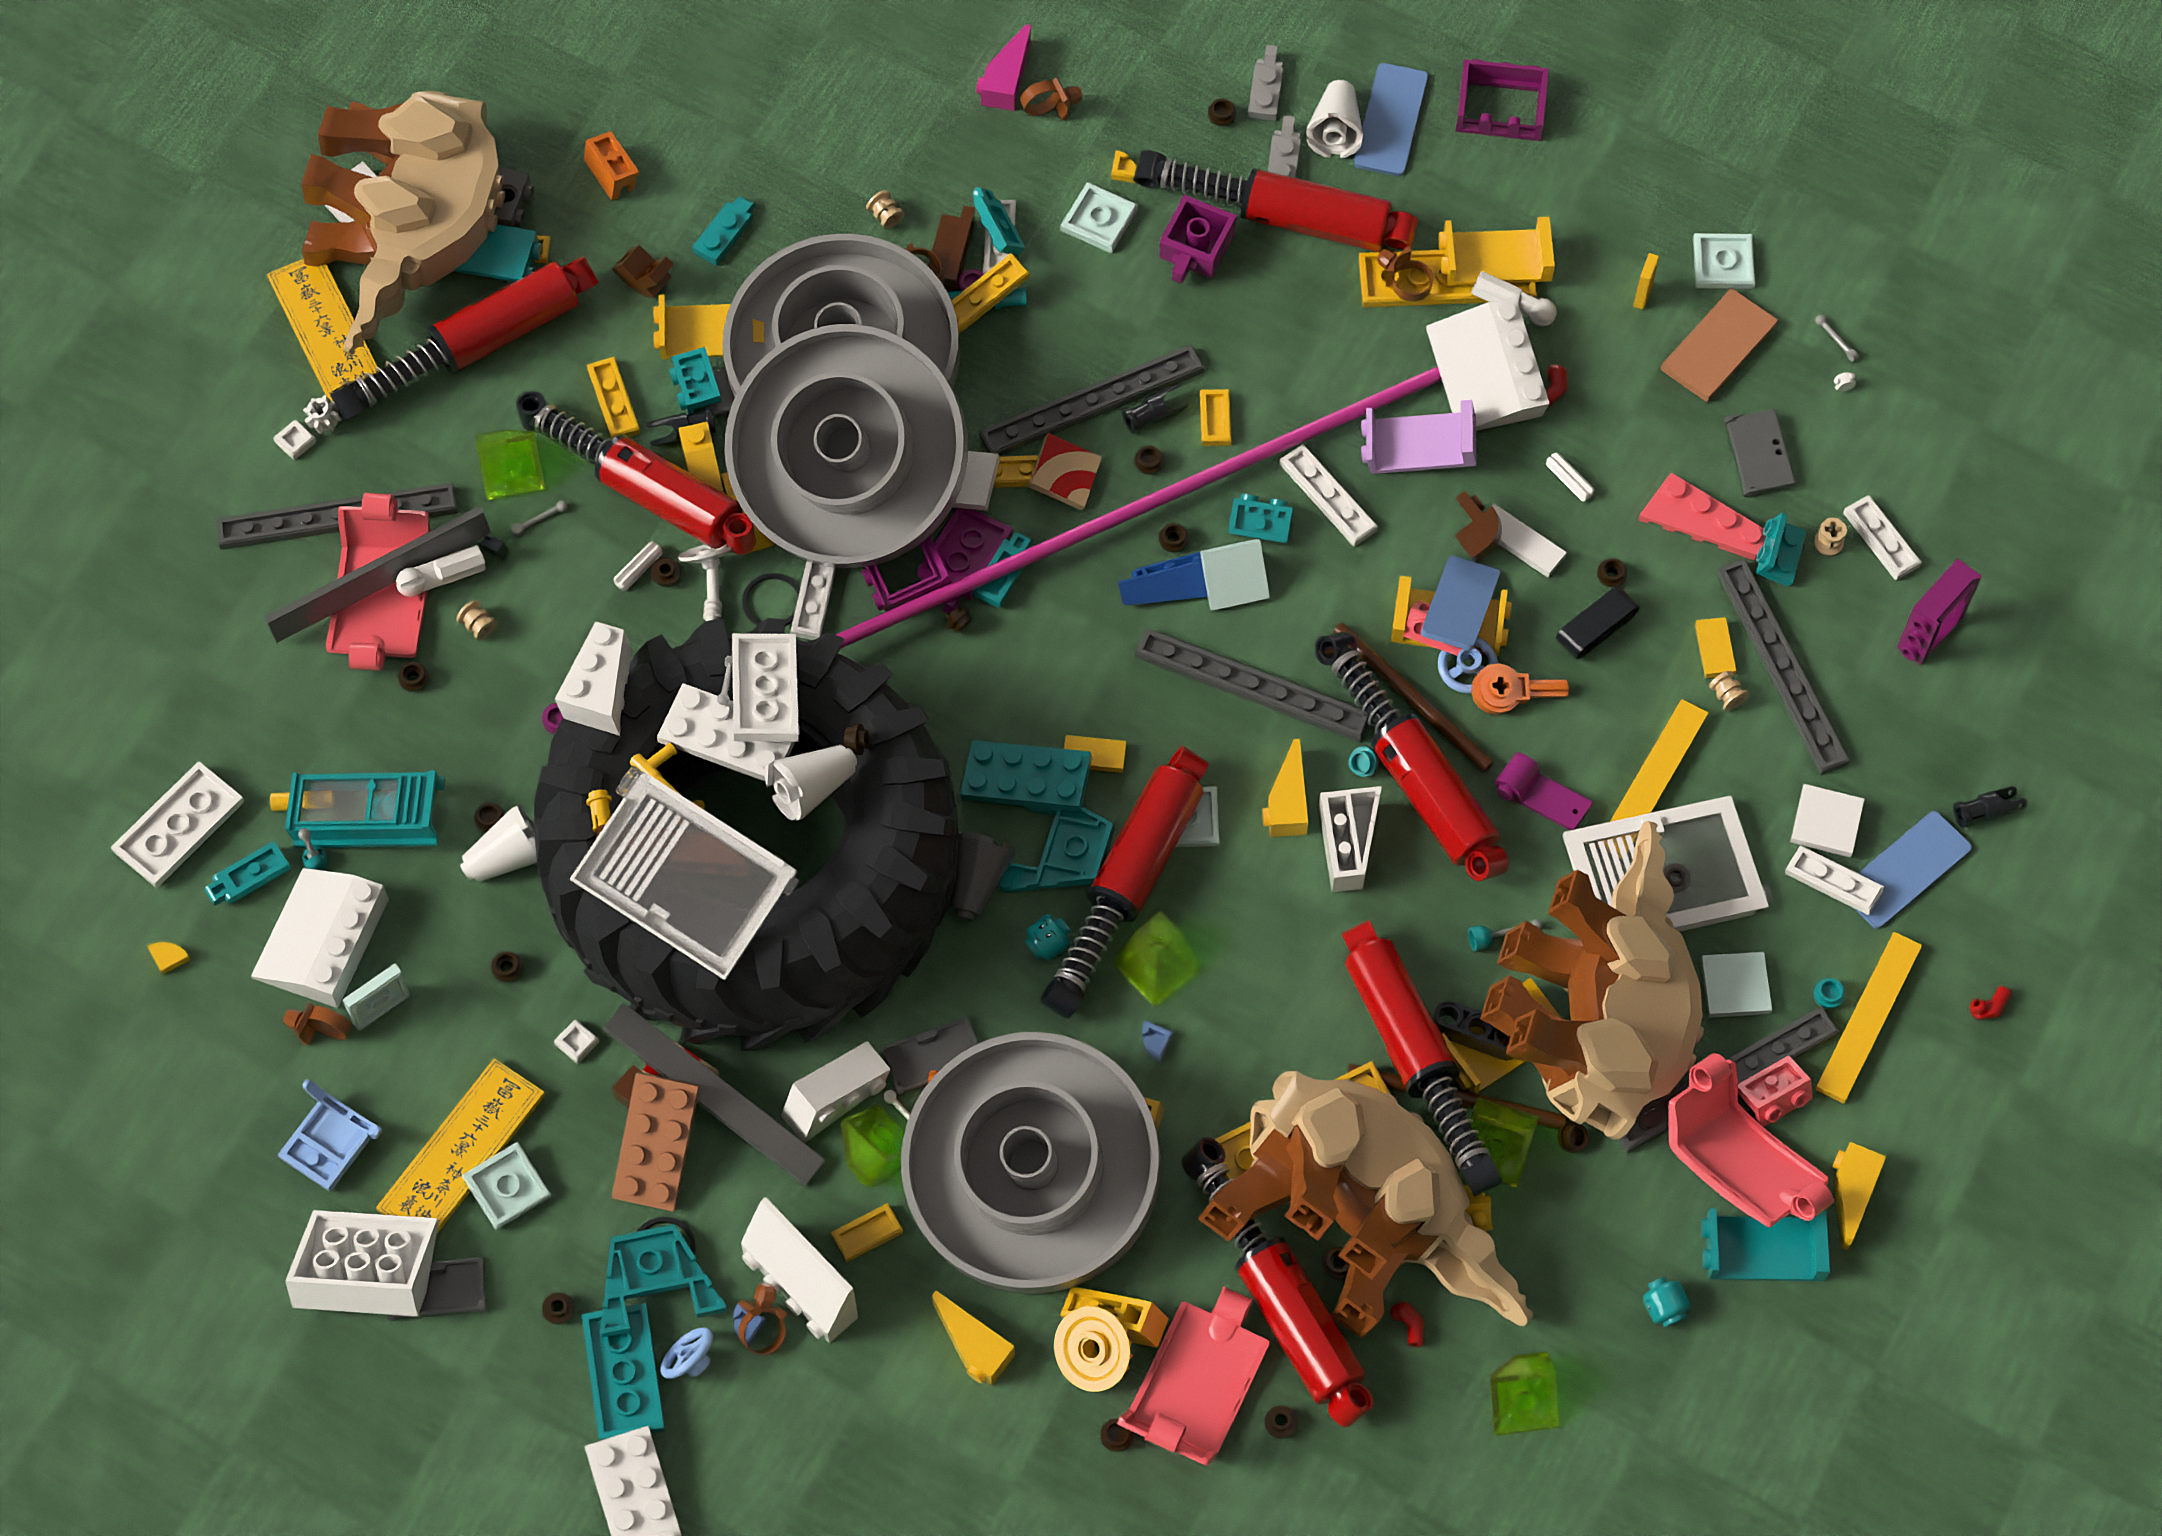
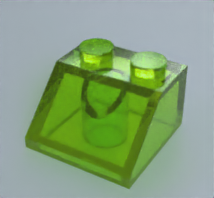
[1456,1097,1539,1187]

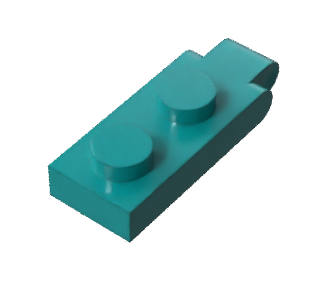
[973,187,1026,256]
[692,196,755,266]
[973,532,1032,609]
[204,840,291,905]

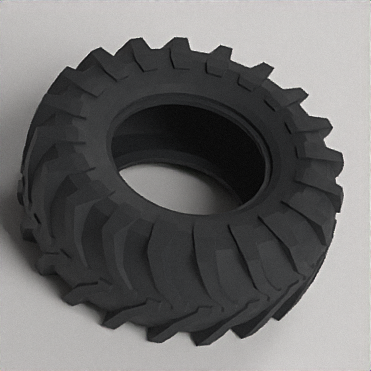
[534,618,959,1051]

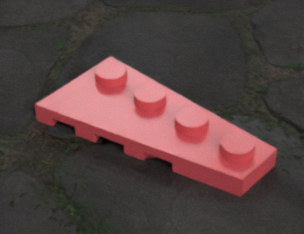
[1638,473,1766,561]

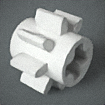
[303,395,342,434]

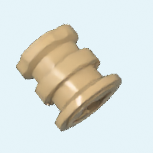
[866,190,904,229]
[1814,517,1847,556]
[456,600,497,640]
[1709,671,1750,711]

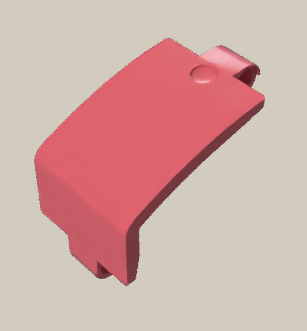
[326,492,431,671]
[1669,1053,1835,1227]
[1117,1286,1270,1466]

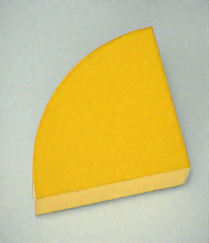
[1111,150,1136,183]
[147,942,190,975]

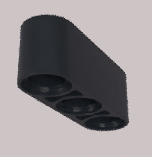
[1556,586,1640,660]
[1433,1001,1513,1061]

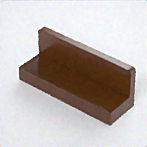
[928,206,976,292]

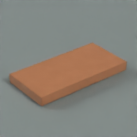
[1660,288,1778,402]

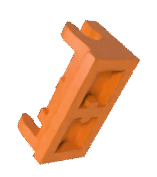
[584,131,639,201]

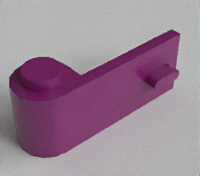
[1494,753,1593,831]

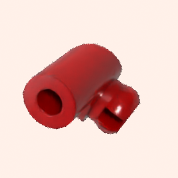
[1546,364,1568,406]
[1969,986,2012,1020]
[1390,1301,1424,1347]

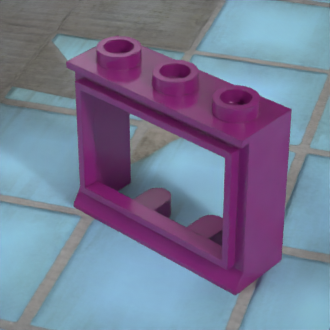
[1456,59,1549,141]
[861,535,952,612]
[1897,558,1982,666]

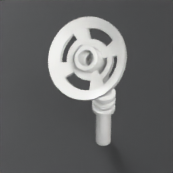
[678,545,732,621]

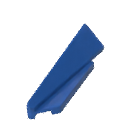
[1118,546,1221,605]

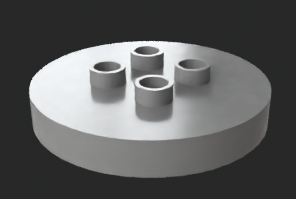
[723,234,960,398]
[725,324,969,568]
[901,1032,1161,1294]

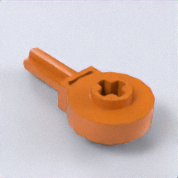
[1471,663,1569,715]

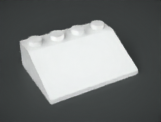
[1426,297,1550,431]
[251,868,389,1008]
[741,1197,858,1343]
[285,1210,438,1316]

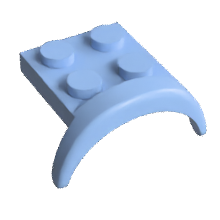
[278,1080,382,1192]

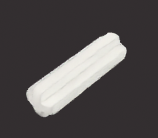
[1546,452,1595,502]
[614,541,663,591]

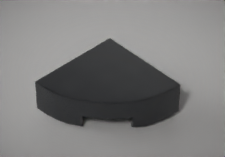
[479,535,510,561]

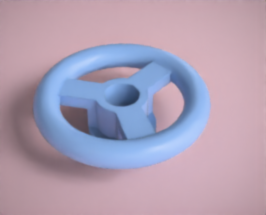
[1438,637,1498,693]
[660,1327,713,1379]

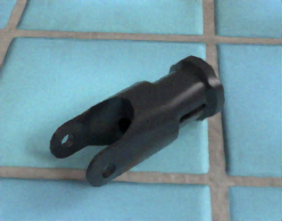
[1122,385,1190,434]
[646,406,716,446]
[1953,786,2027,828]

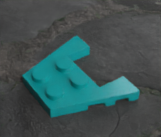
[999,806,1115,892]
[600,1224,726,1338]

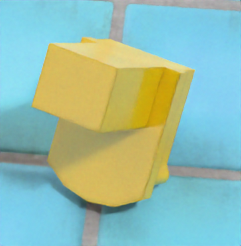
[1464,1185,1493,1232]

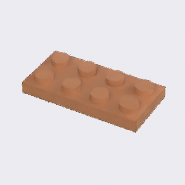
[611,1072,700,1211]

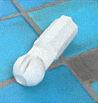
[1471,271,1557,327]
[396,545,486,597]

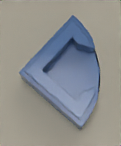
[1142,1020,1174,1063]
[733,1303,766,1347]

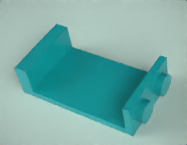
[454,225,543,281]
[1701,1208,1830,1282]

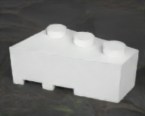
[555,622,632,736]
[1319,786,1382,892]
[781,1041,890,1143]

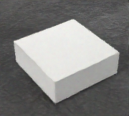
[273,419,316,461]
[554,1019,599,1064]

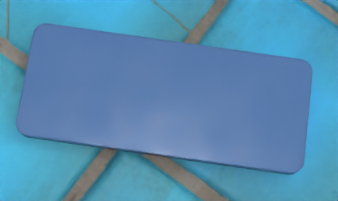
[1354,63,1428,177]
[1421,556,1500,650]
[1854,811,1971,929]

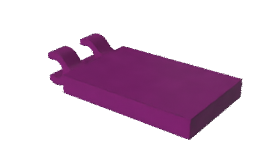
[917,508,1013,615]

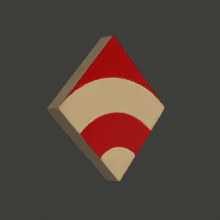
[1028,433,1102,511]

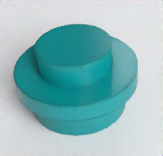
[1349,746,1379,777]
[1813,978,1845,1009]

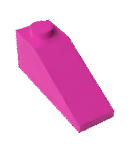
[976,25,1031,111]

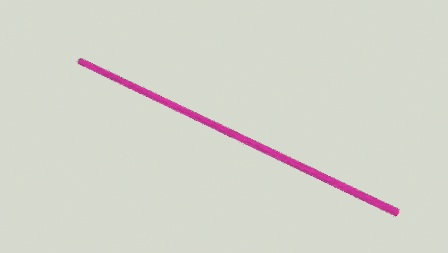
[836,366,1442,649]

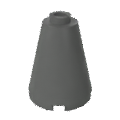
[951,831,1016,921]

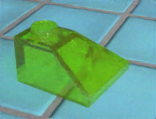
[476,429,546,500]
[1113,911,1202,1007]
[841,1104,905,1189]
[1489,1351,1559,1436]

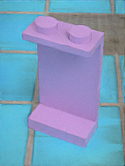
[1361,400,1477,474]

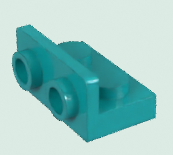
[669,347,722,414]
[1228,493,1293,543]
[1756,513,1806,587]

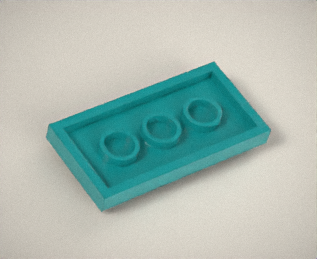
[960,740,1092,812]
[581,1303,665,1441]

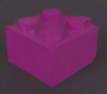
[1159,195,1237,284]

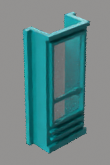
[285,770,446,848]

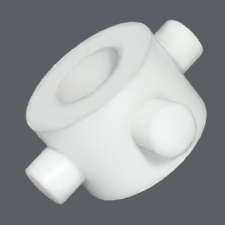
[1834,372,1856,392]

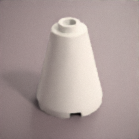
[1306,80,1363,158]
[764,745,857,821]
[460,805,537,883]

